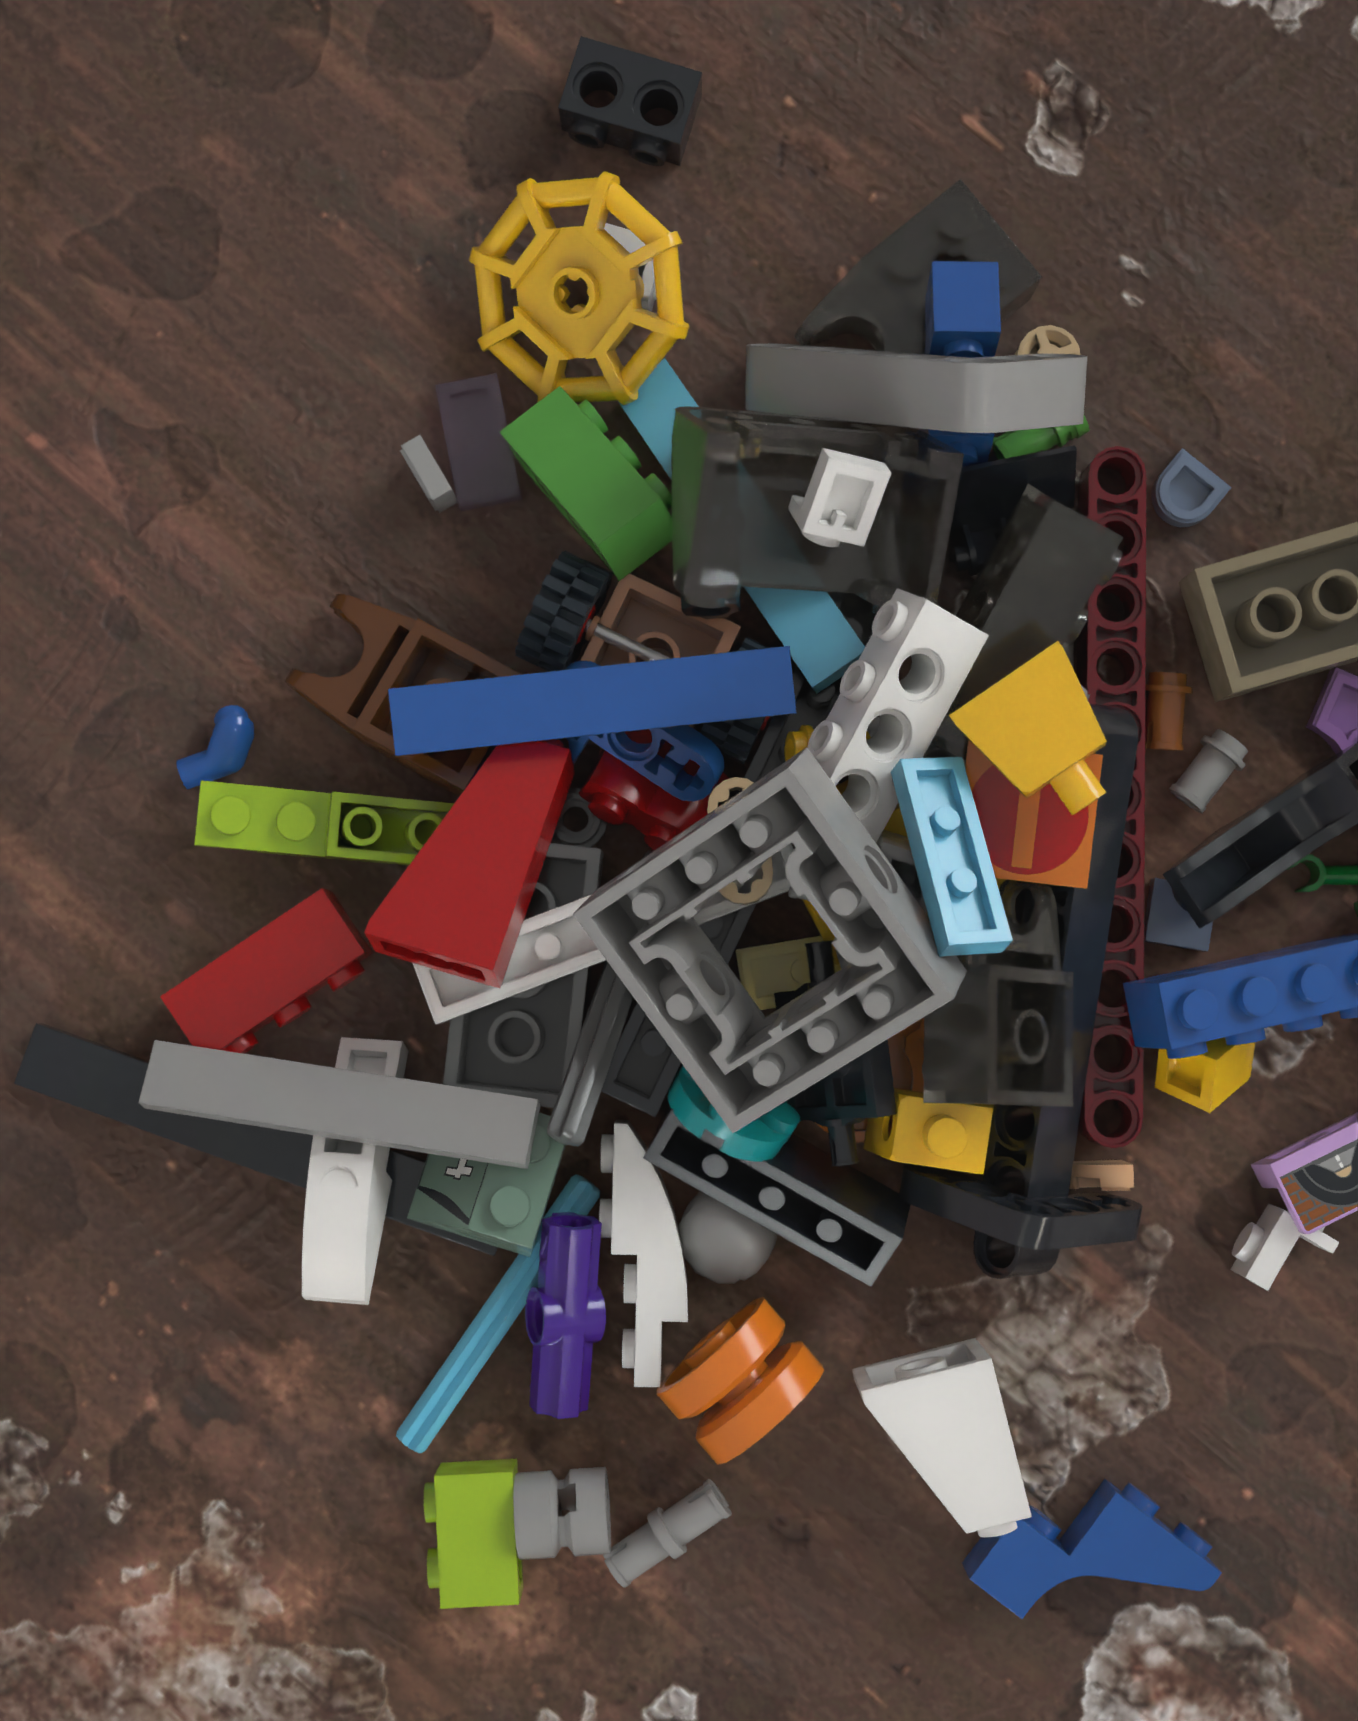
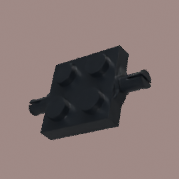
[774,940,897,1166]

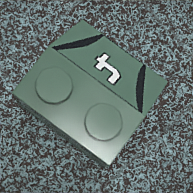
[407,1113,566,1257]

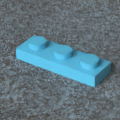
[891,757,1013,957]

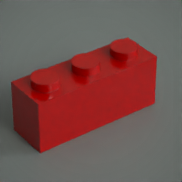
[160,888,373,1054]

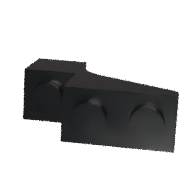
[1163,742,1358,929]

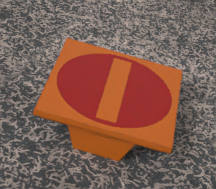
[965,741,1103,889]

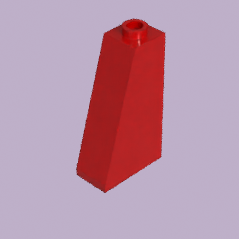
[364,739,575,988]

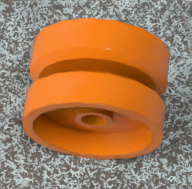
[657,1296,824,1465]

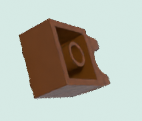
[285,594,522,797]

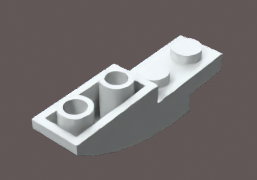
[302,1037,409,1305]
[599,1120,688,1387]

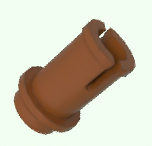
[1145,672,1193,751]

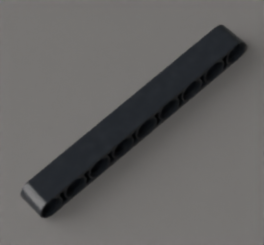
[973,703,1138,1279]

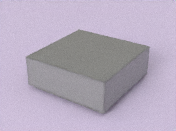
[400,435,458,513]

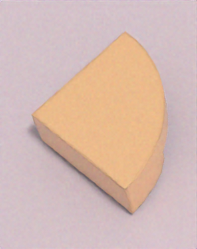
[1069,1160,1134,1191]

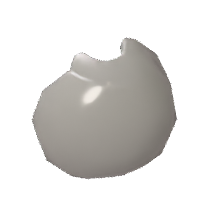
[678,1191,777,1284]

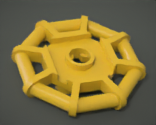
[469,171,690,405]

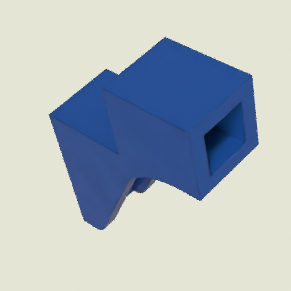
[915,261,1001,502]
[962,1479,1222,1619]

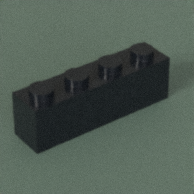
[643,1106,911,1287]

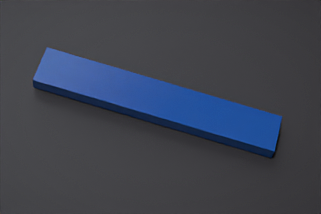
[388,646,797,756]

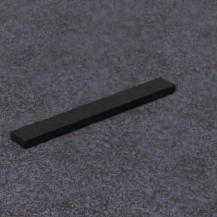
[14,1023,498,1256]

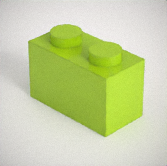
[424,1459,524,1609]

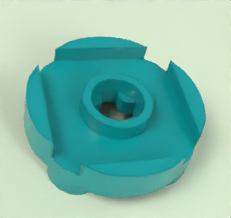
[667,1063,800,1162]

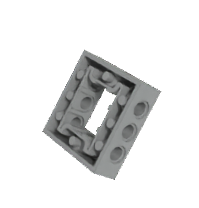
[573,747,967,1133]

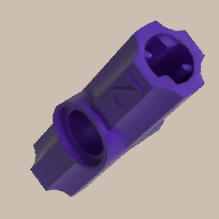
[525,1212,606,1419]

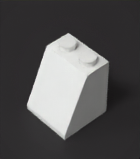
[852,1338,1032,1538]

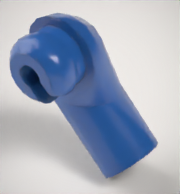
[176,705,255,790]

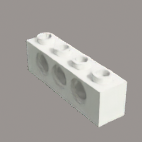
[808,588,989,843]

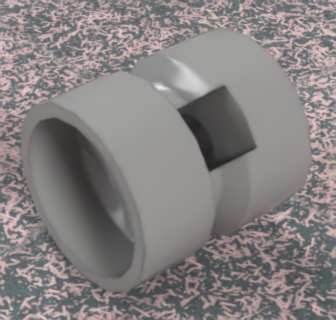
[513,1467,611,1560]

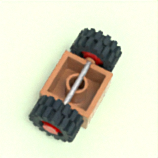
[515,550,794,765]

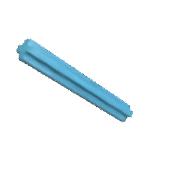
[396,1175,600,1453]

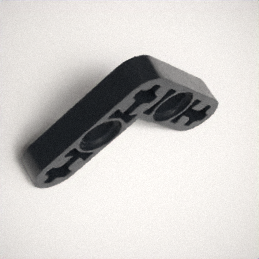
[899,1163,1143,1250]

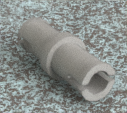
[603,1479,732,1588]

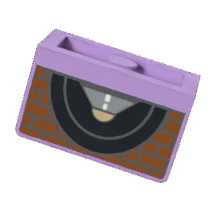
[1251,1112,1358,1234]

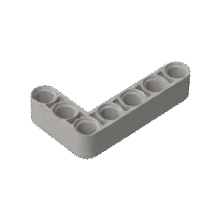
[745,344,1087,433]

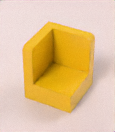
[1155,1037,1255,1113]

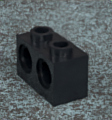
[558,36,702,166]

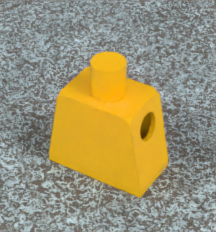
[949,641,1107,816]
[863,1088,994,1174]

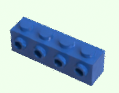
[1123,933,1358,1059]

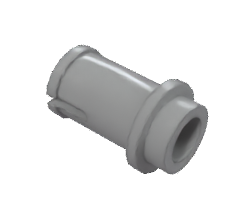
[1169,729,1248,813]

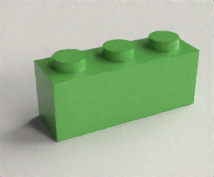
[500,386,679,581]

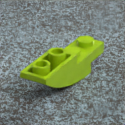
[194,780,454,865]

